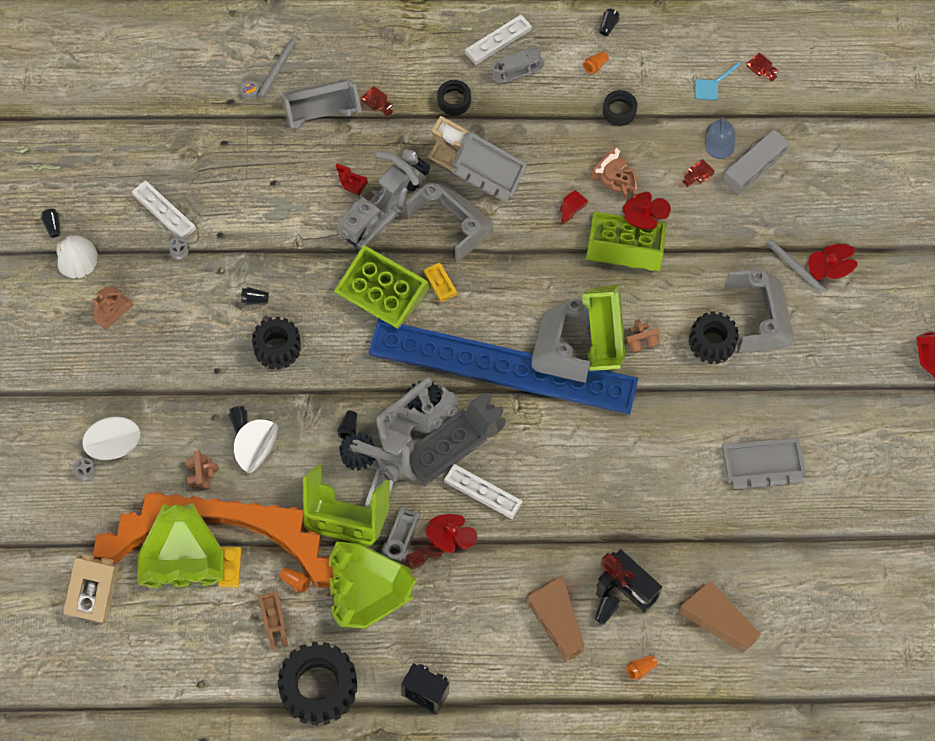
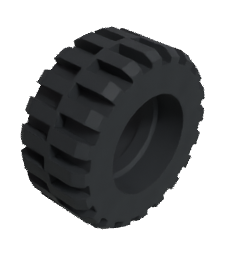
[277,642,357,726]

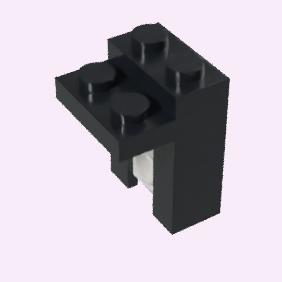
[596,549,663,613]

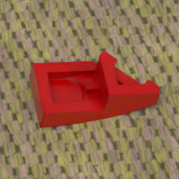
[335,164,368,196]
[560,190,588,224]

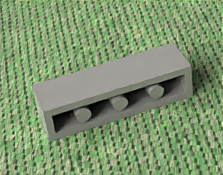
[723,129,790,195]

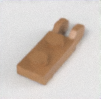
[258,591,288,650]

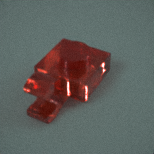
[747,52,778,81]
[362,86,393,116]
[683,159,715,187]
[406,543,442,569]
[600,553,635,587]

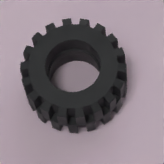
[689,311,739,364]
[252,317,301,370]

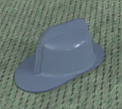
[706,117,735,159]

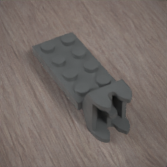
[410,393,506,486]

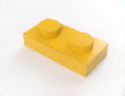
[423,262,457,303]
[218,547,242,588]

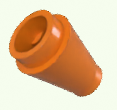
[583,51,609,74]
[279,567,311,593]
[626,655,657,680]

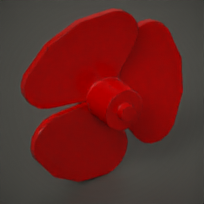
[622,192,671,229]
[808,244,858,280]
[426,514,478,553]

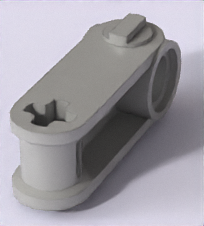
[491,48,544,84]
[381,506,421,564]

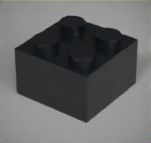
[401,663,450,715]

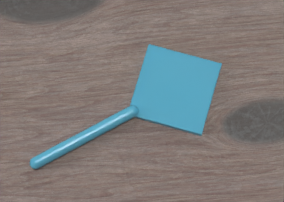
[695,62,741,101]

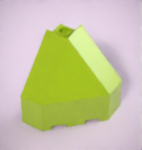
[137,503,224,588]
[329,541,417,629]

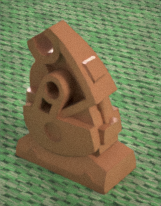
[590,146,638,199]
[92,286,133,330]

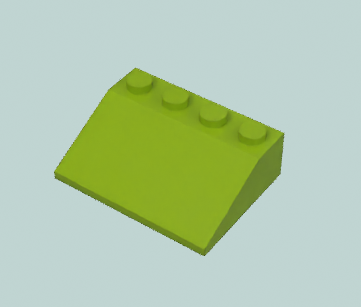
[586,212,666,271]
[334,245,430,329]

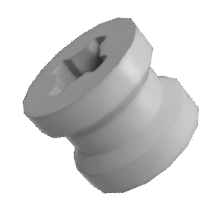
[168,237,189,260]
[74,458,96,482]

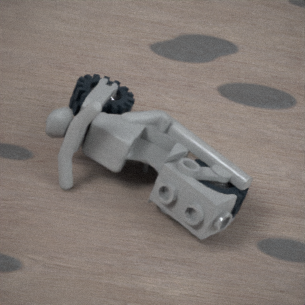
[338,149,430,250]
[339,377,459,482]

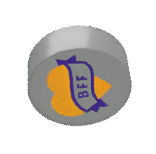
[241,81,259,99]

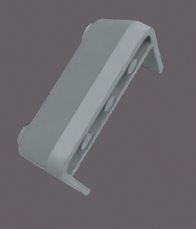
[280,79,362,128]
[405,183,493,263]
[724,269,794,353]
[531,299,590,383]

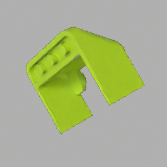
[582,284,626,371]
[303,465,390,546]

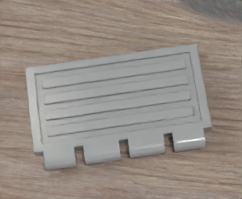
[452,132,527,202]
[722,438,806,489]

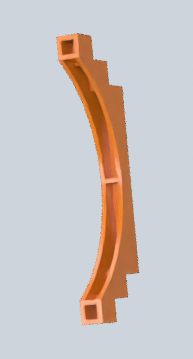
[93,492,333,589]

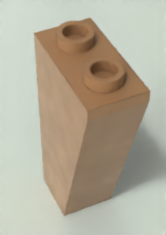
[527,576,585,662]
[679,581,761,653]

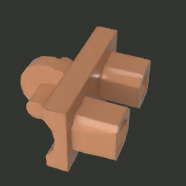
[624,319,660,353]
[186,450,219,490]

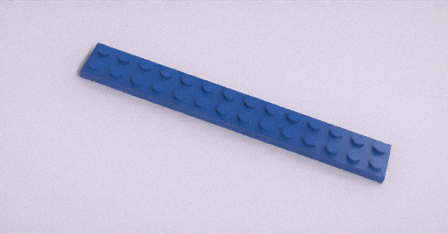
[369,319,638,415]

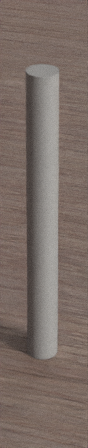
[258,39,296,98]
[767,239,826,293]

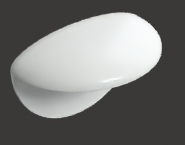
[82,417,140,460]
[234,420,278,473]

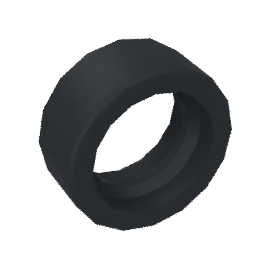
[437,80,471,116]
[603,90,638,126]

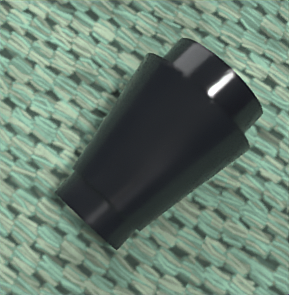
[599,9,620,36]
[41,209,61,238]
[241,287,269,305]
[228,406,248,435]
[337,410,357,440]
[594,593,620,625]

